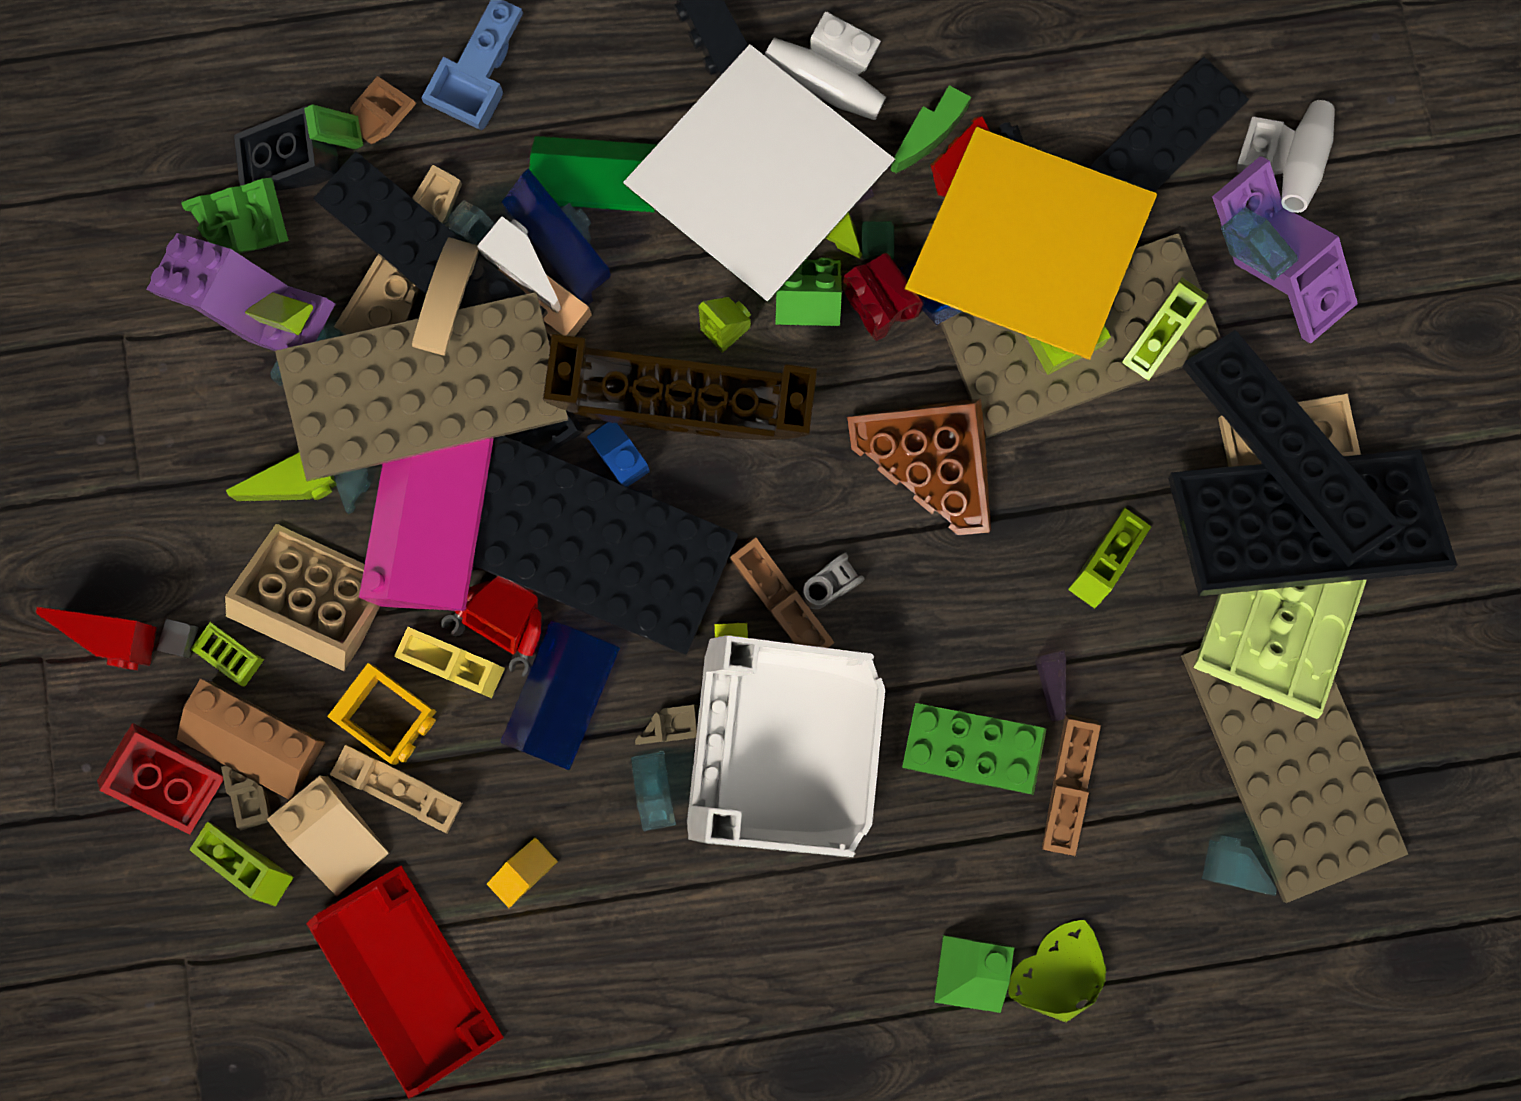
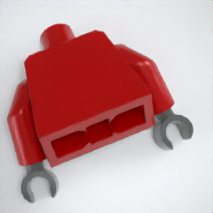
[441,576,542,677]

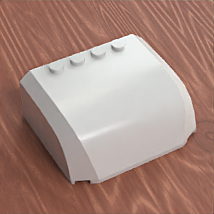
[687,636,885,857]

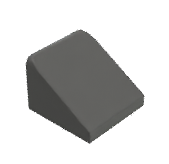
[157,619,199,659]

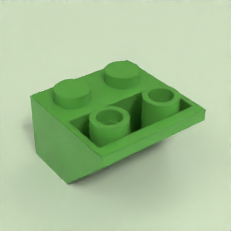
[776,258,842,326]

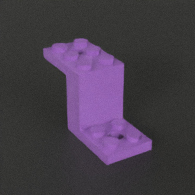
[1212,156,1358,344]
[147,233,335,351]

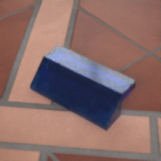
[502,169,611,305]
[501,621,620,771]

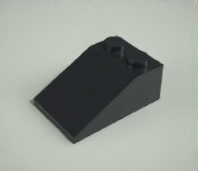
[234,105,339,191]

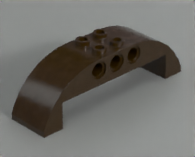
[543,334,817,440]

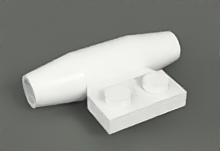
[764,11,886,120]
[1237,100,1335,213]

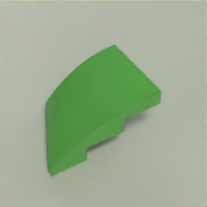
[181,178,289,254]

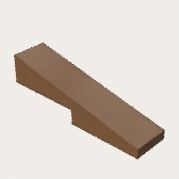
[729,536,834,648]
[1042,714,1101,856]

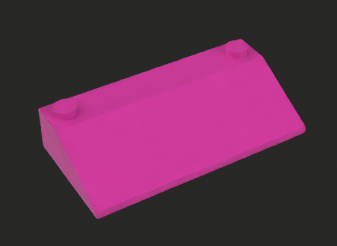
[359,438,494,611]

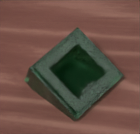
[861,221,894,259]

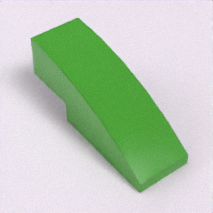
[890,86,971,173]

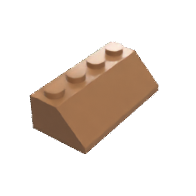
[177,679,325,800]

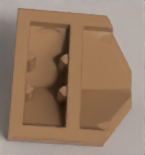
[350,76,416,144]

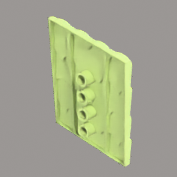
[1193,580,1367,719]

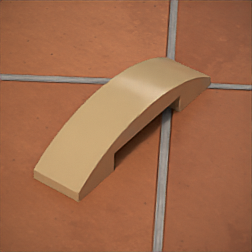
[412,237,479,356]
[330,745,463,833]

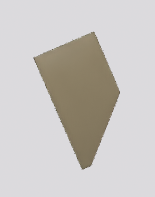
[635,705,699,745]
[221,766,272,831]

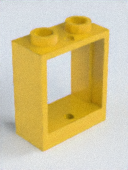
[327,663,437,765]

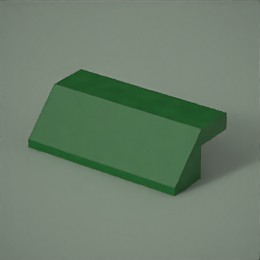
[527,136,657,213]

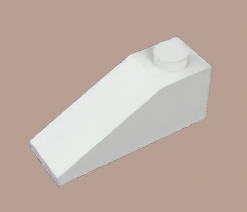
[477,216,561,313]

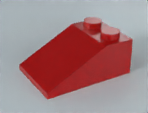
[36,607,157,670]
[97,723,224,835]

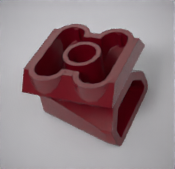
[842,253,923,341]

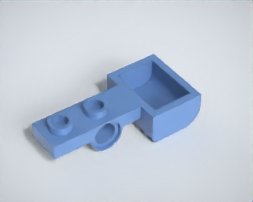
[422,0,523,130]

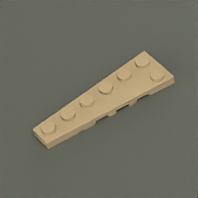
[334,165,462,335]

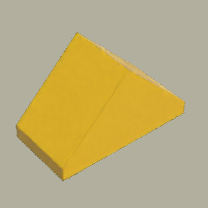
[487,837,558,908]

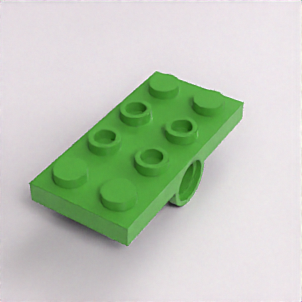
[902,703,1046,795]

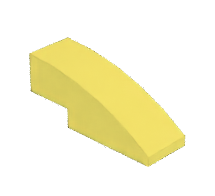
[394,627,505,698]

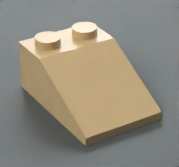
[267,776,390,896]

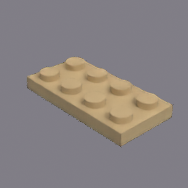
[1218,394,1361,467]

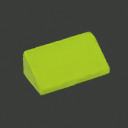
[245,292,314,335]

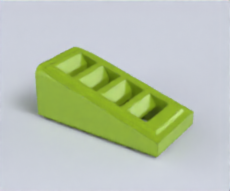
[191,622,264,686]

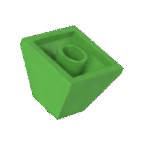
[934,935,1014,1013]

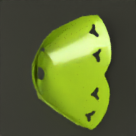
[1008,920,1106,1022]

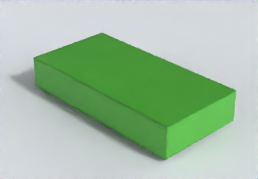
[304,104,363,149]

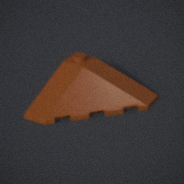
[847,398,991,535]

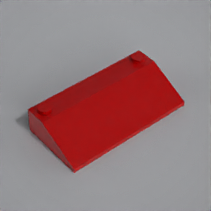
[306,865,504,1099]

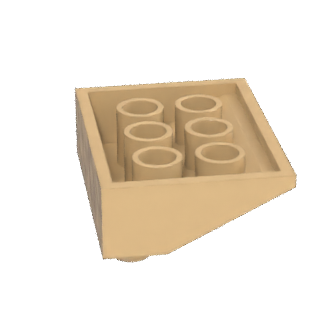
[225,524,380,671]

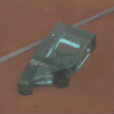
[333,468,370,514]

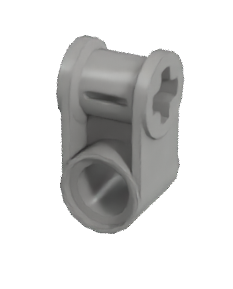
[801,553,865,609]

